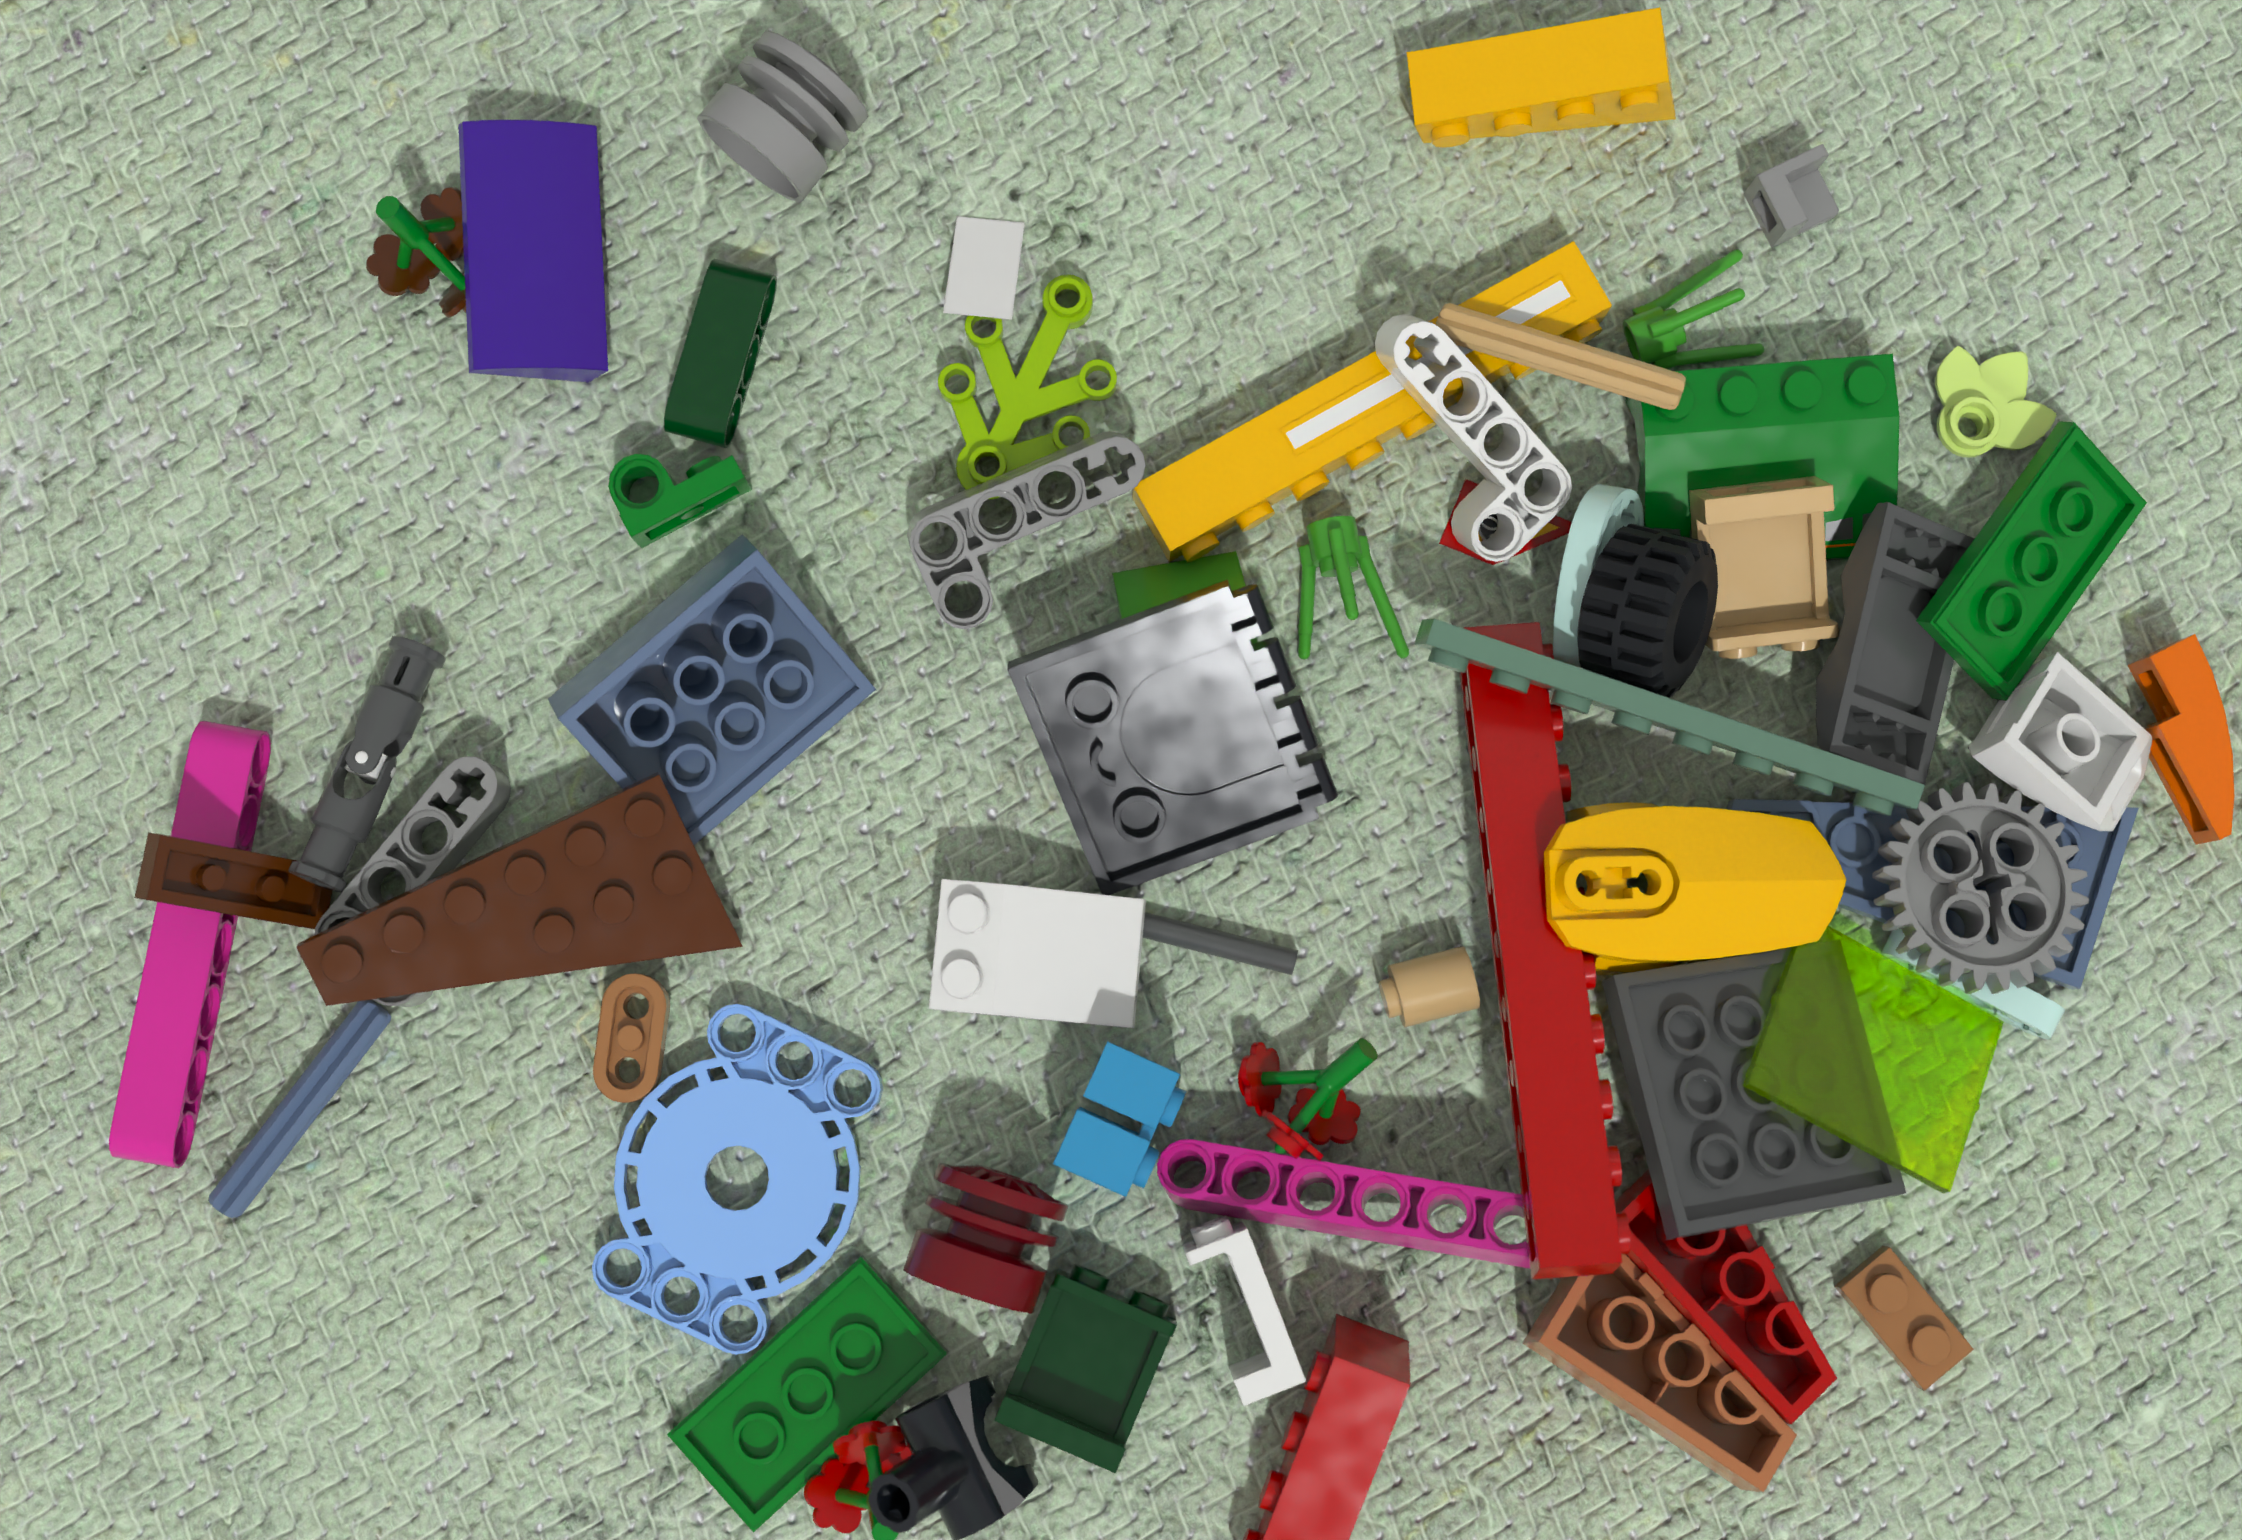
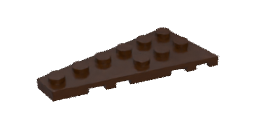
[296,772,743,1006]

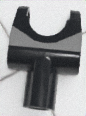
[869,1375,1038,1540]

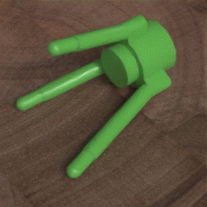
[1623,249,1764,369]
[1298,516,1409,660]

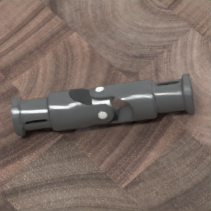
[288,636,446,893]

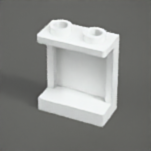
[1182,1215,1306,1406]

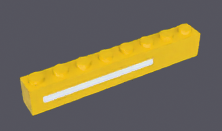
[1132,241,1612,562]

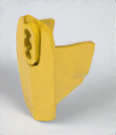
[1544,802,1846,975]

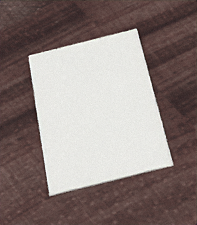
[943,216,1025,320]

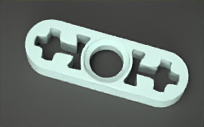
[1881,929,2065,1040]

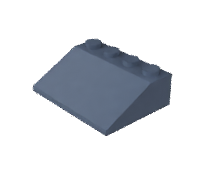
[548,534,876,845]

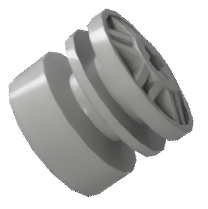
[697,31,868,203]

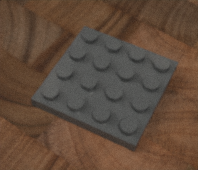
[1602,941,1906,1240]

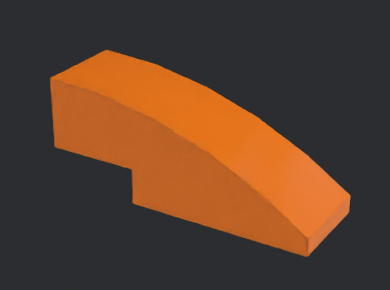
[2127,634,2234,845]

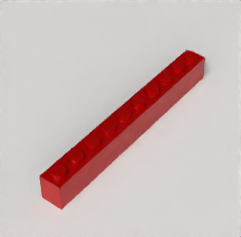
[1459,622,1631,1280]

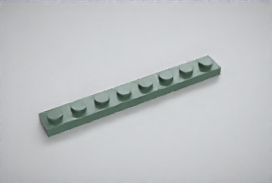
[1414,619,1925,816]

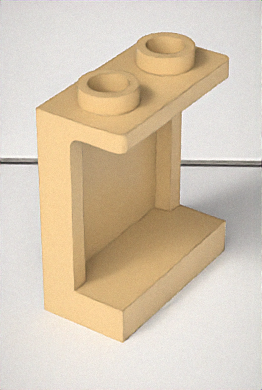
[1689,476,1839,659]

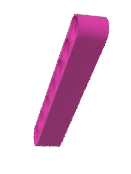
[109,721,271,1168]
[1157,1139,1588,1276]

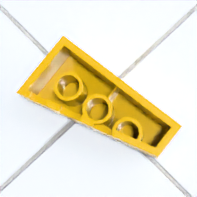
[1407,7,1676,147]

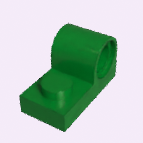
[608,454,752,549]

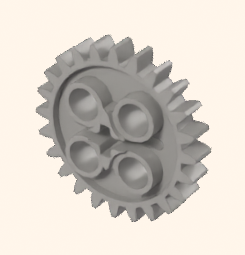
[1872,782,2089,994]

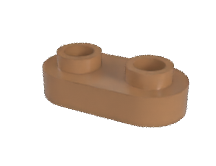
[593,973,670,1103]

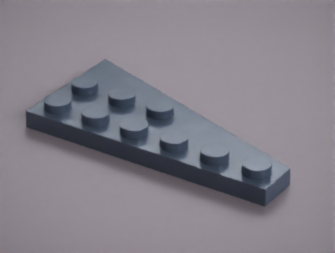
[1726,799,2139,990]

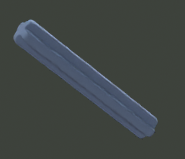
[208,999,391,1218]

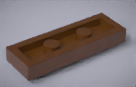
[134,832,333,929]

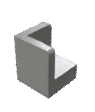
[1744,144,1839,248]

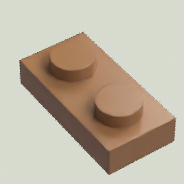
[1834,1246,1974,1391]

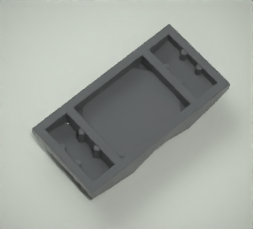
[1816,502,1975,785]

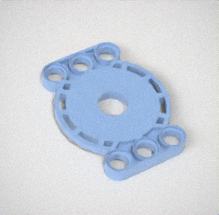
[592,1004,883,1355]

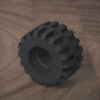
[1577,524,1718,698]

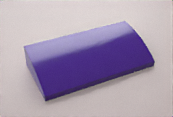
[458,120,608,383]

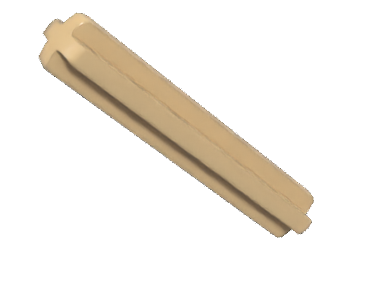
[1436,303,1686,410]

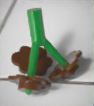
[366,187,466,318]

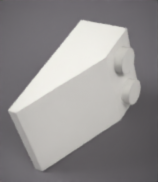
[929,879,1146,1028]

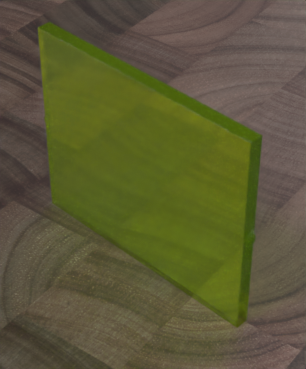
[1743,926,2004,1194]

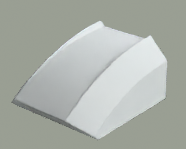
[1968,652,2152,831]

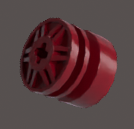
[903,1163,1069,1314]

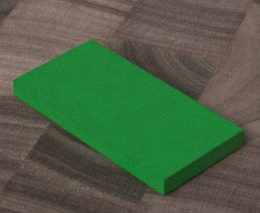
[1916,421,2147,701]
[667,1256,949,1533]

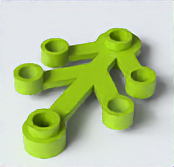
[938,275,1117,500]

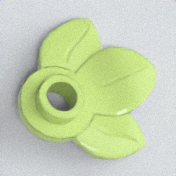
[1935,346,2056,458]

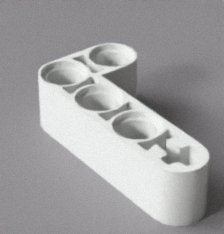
[1375,314,1572,562]

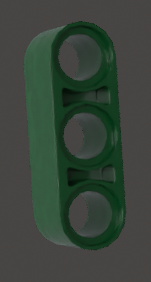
[664,259,777,448]

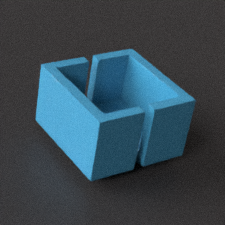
[1053,1041,1187,1197]

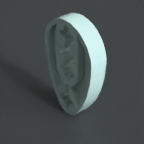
[1553,484,1644,669]

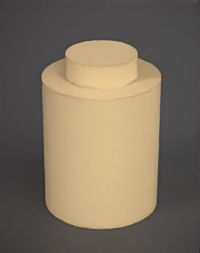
[1379,946,1480,1028]

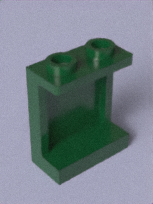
[994,1264,1177,1474]

